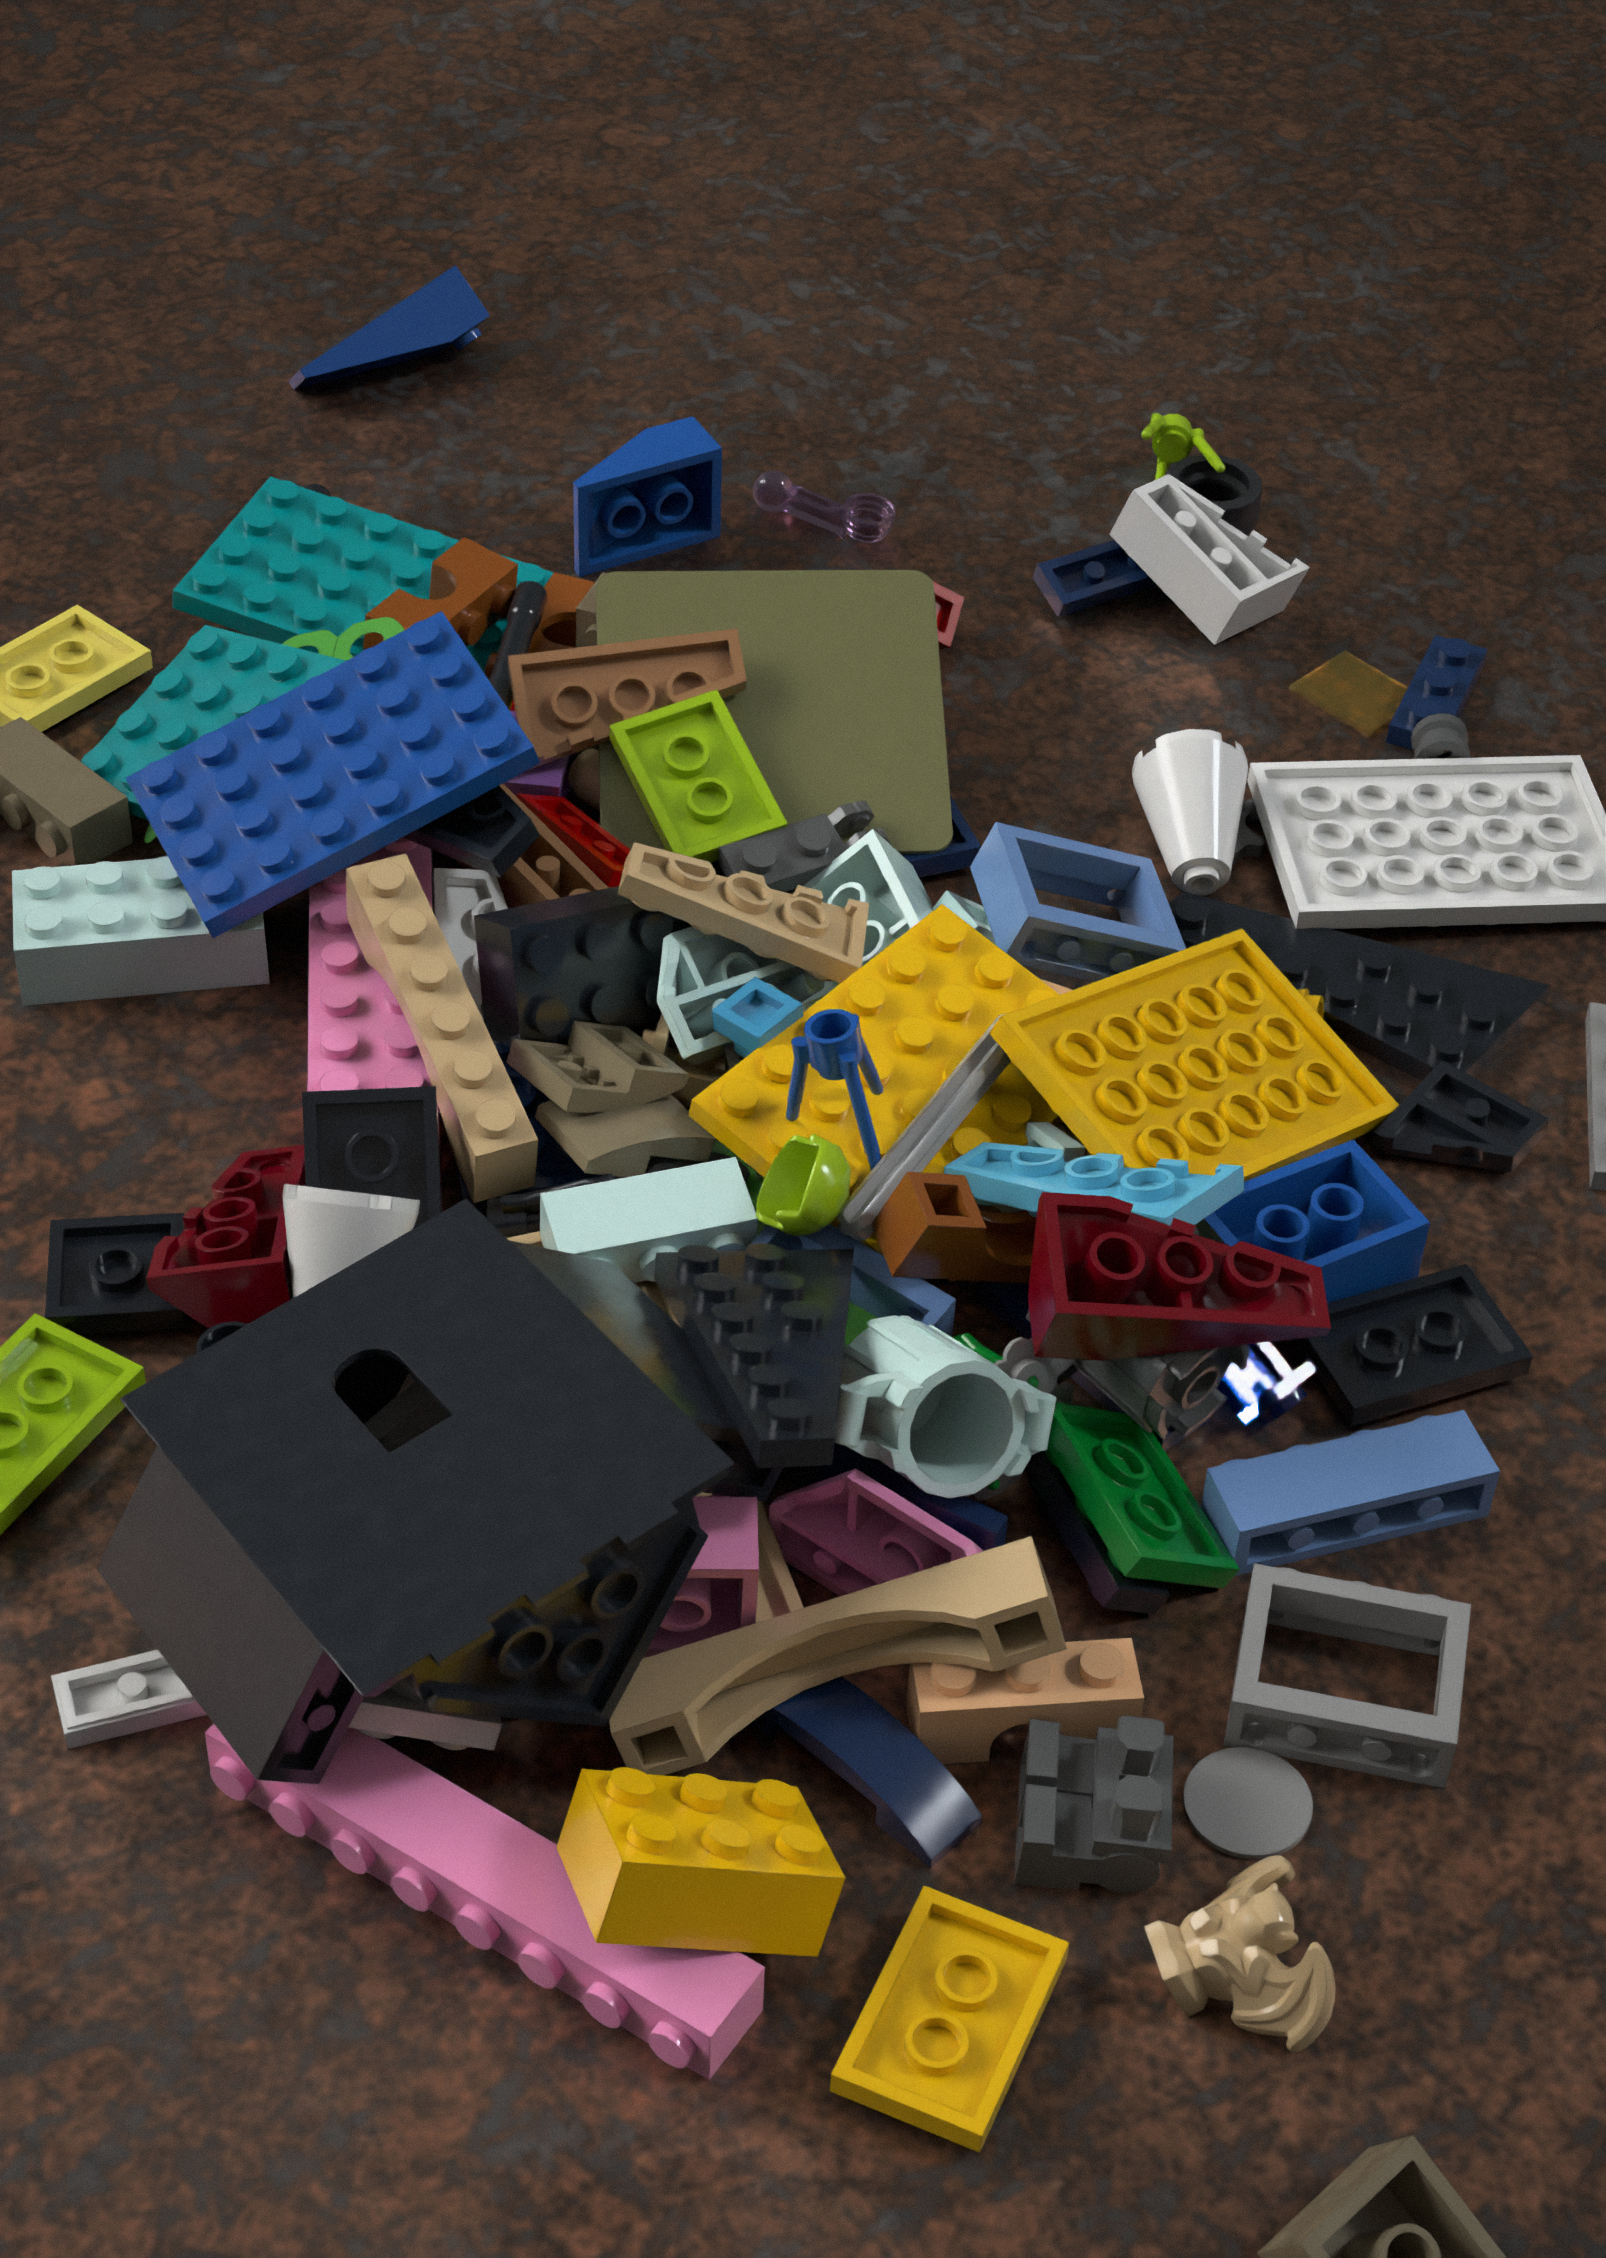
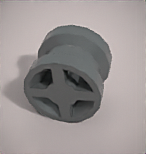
[1411,713,1471,759]

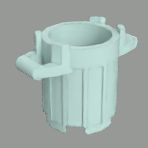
[835,1315,1056,1498]

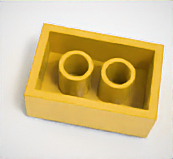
[556,1767,846,1957]

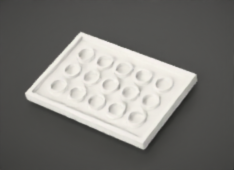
[1247,755,1606,929]

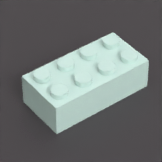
[12,856,270,1006]

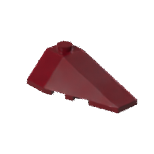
[146,1145,306,1328]
[1028,1192,1331,1361]

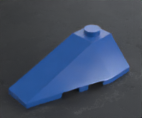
[288,265,490,390]

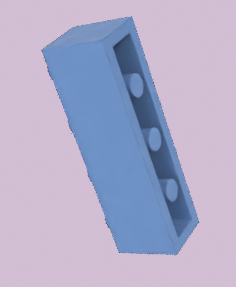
[1201,1410,1500,1576]

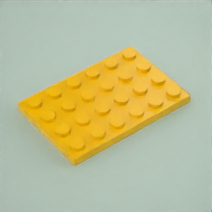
[688,904,1064,1256]
[989,929,1399,1182]

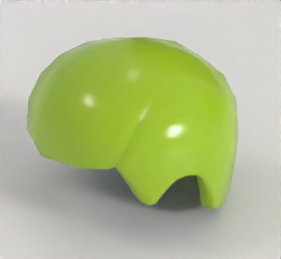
[756,1134,851,1236]

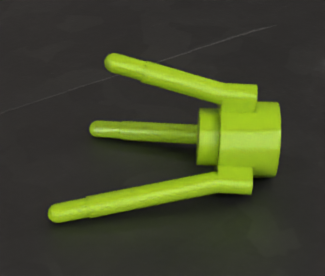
[1141,413,1225,480]

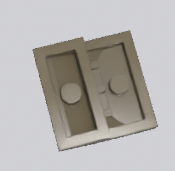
[506,1021,689,1113]
[535,1094,715,1177]

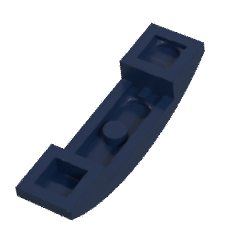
[752,1676,982,1869]

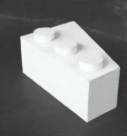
[1109,474,1310,645]

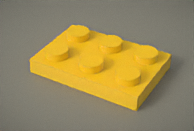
[830,1886,1069,2153]

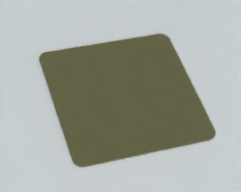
[596,570,953,854]

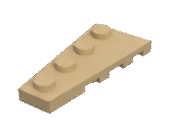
[617,842,869,983]

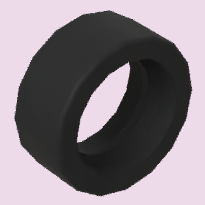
[1165,455,1262,535]

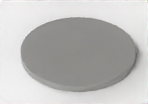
[1183,1747,1313,1860]

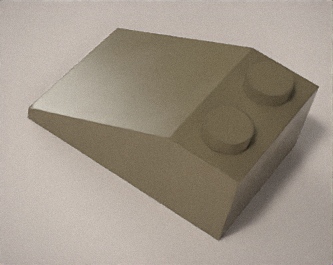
[1257,2135,1507,2258]

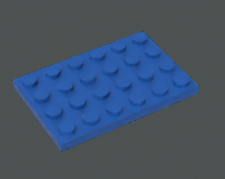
[126,611,540,939]

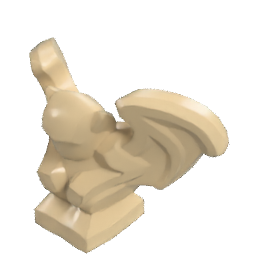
[1144,1855,1336,2053]

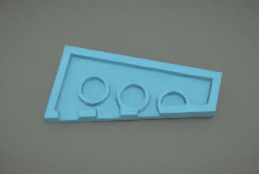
[944,1142,1245,1225]

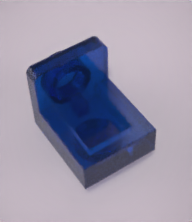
[1216,1342,1318,1426]

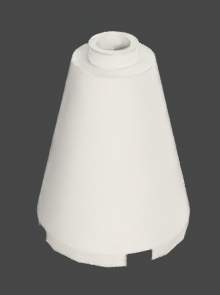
[1132,729,1248,896]
[283,1184,420,1298]

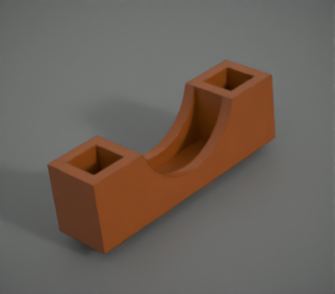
[871,1171,1036,1283]

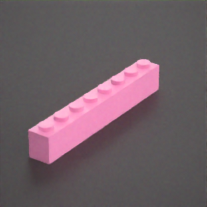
[205,1724,765,2080]

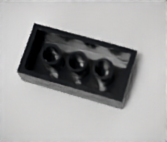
[474,886,692,1047]

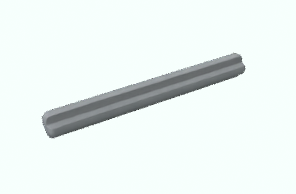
[837,1013,1011,1242]

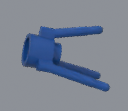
[786,1009,884,1171]

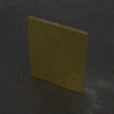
[1289,651,1408,737]

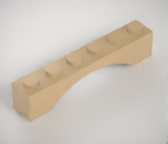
[346,854,538,1203]
[609,1536,1067,1775]

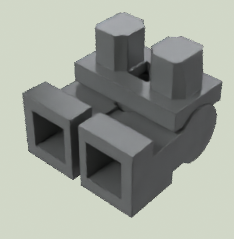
[1014,1716,1173,1893]

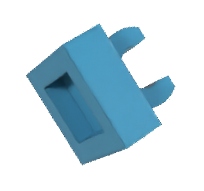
[711,977,803,1058]

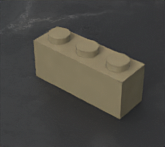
[0,717,133,866]

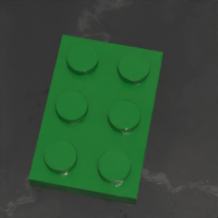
[1045,1402,1240,1589]

